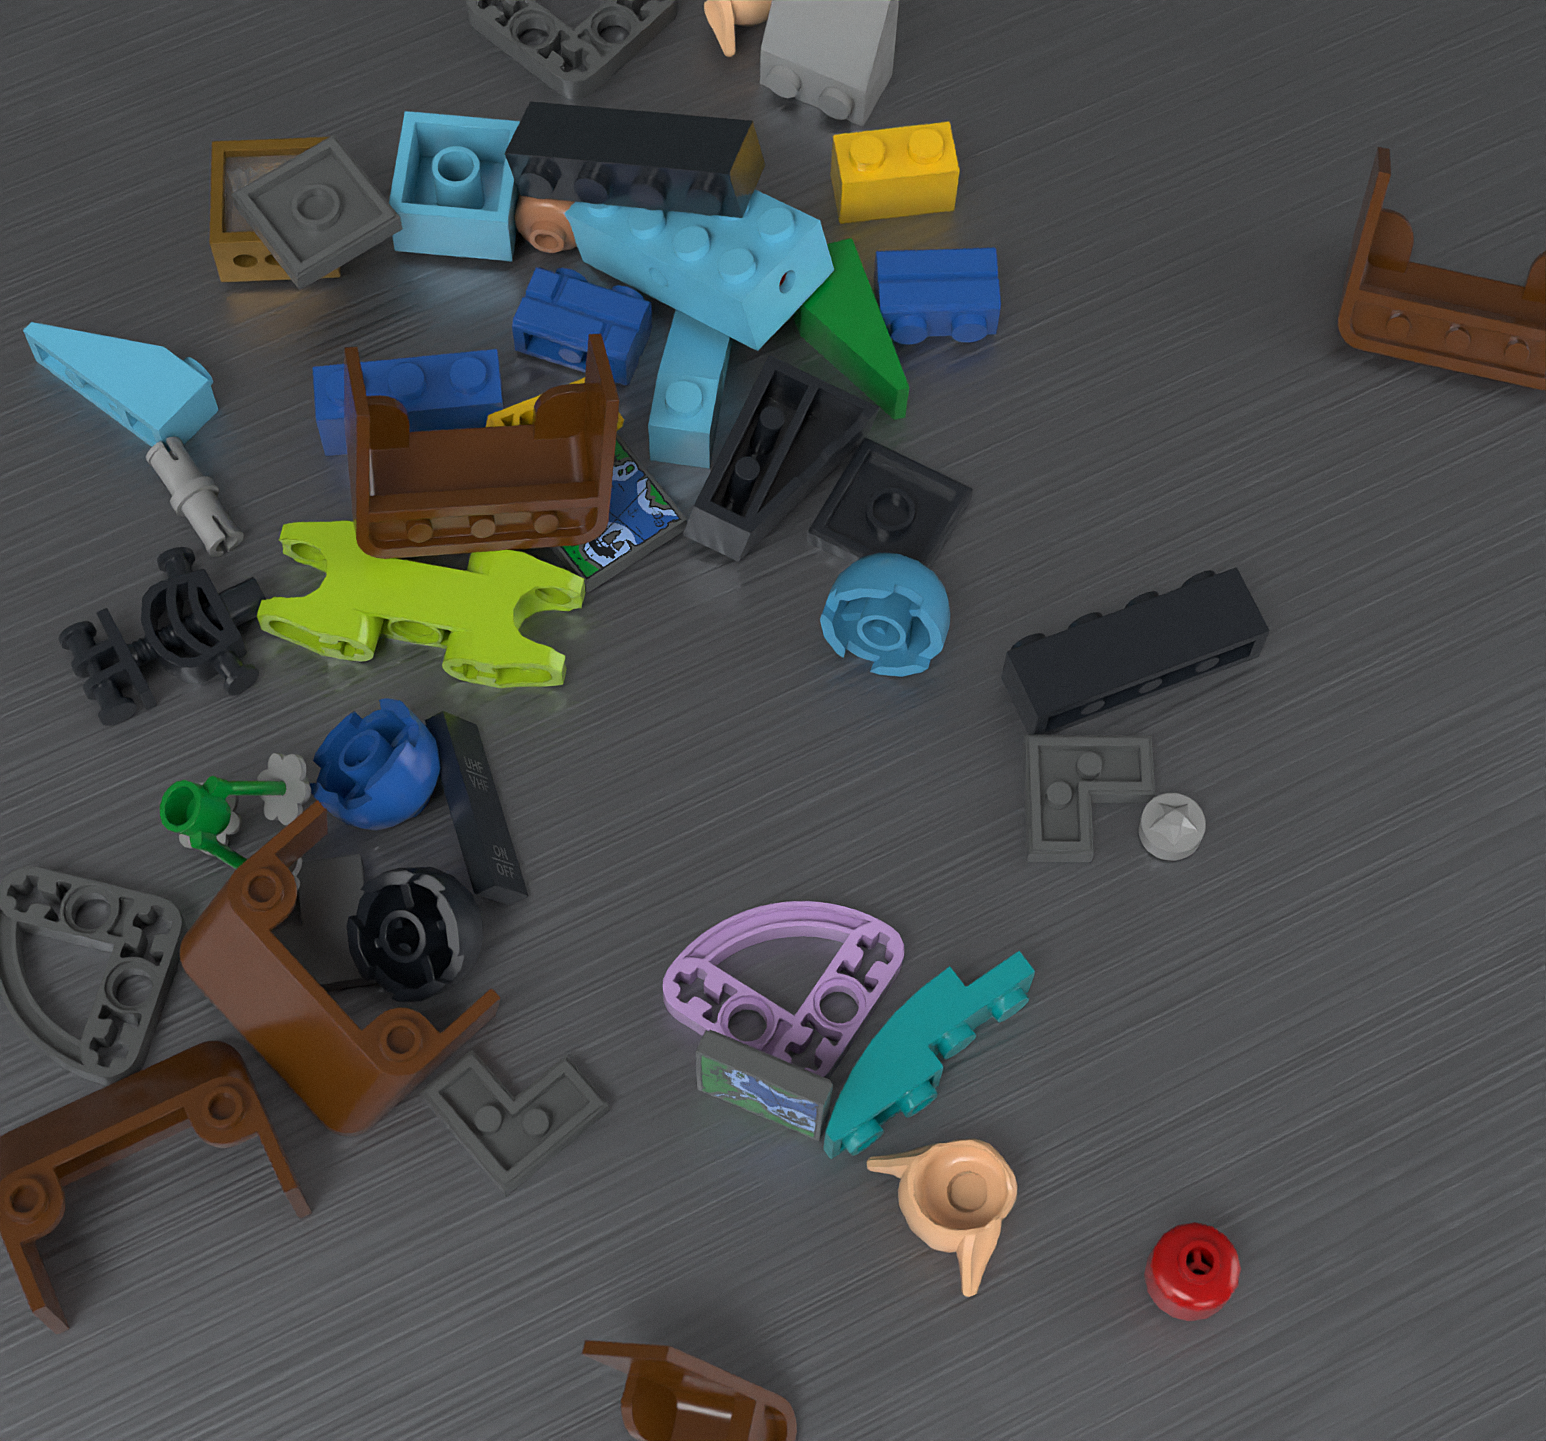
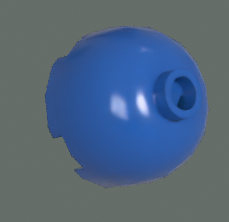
[310,698,441,831]

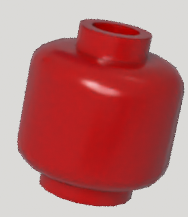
[1144,1222,1241,1321]

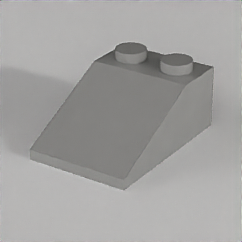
[760,0,899,127]

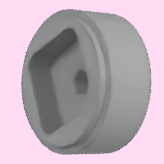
[1138,793,1206,861]

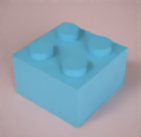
[389,111,520,261]

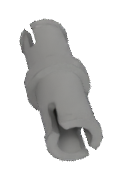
[146,437,244,557]

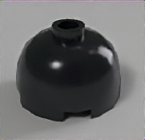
[346,867,484,1002]

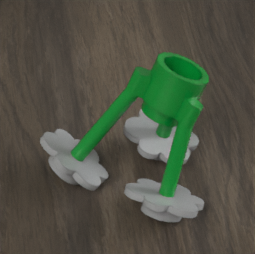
[160,753,311,891]

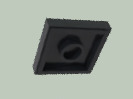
[807,437,973,570]

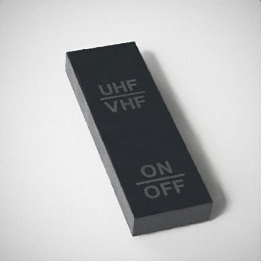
[425,711,528,905]

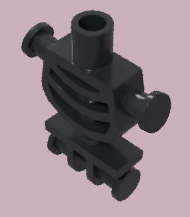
[58,547,266,726]

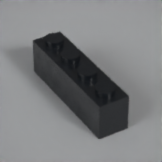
[504,101,765,218]
[1001,567,1270,735]

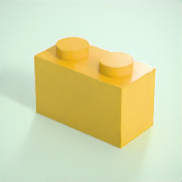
[830,121,960,224]

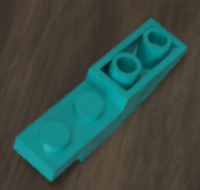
[823,951,1035,1160]

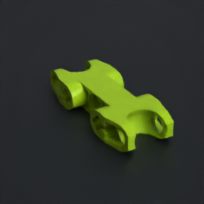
[257,520,585,688]

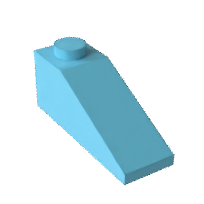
[648,310,733,469]
[23,322,219,452]

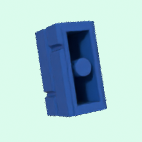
[873,247,1001,344]
[512,267,652,386]

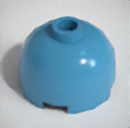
[820,553,951,677]

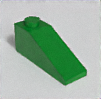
[792,238,909,420]

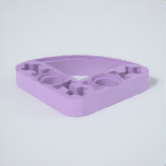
[663,901,904,1079]

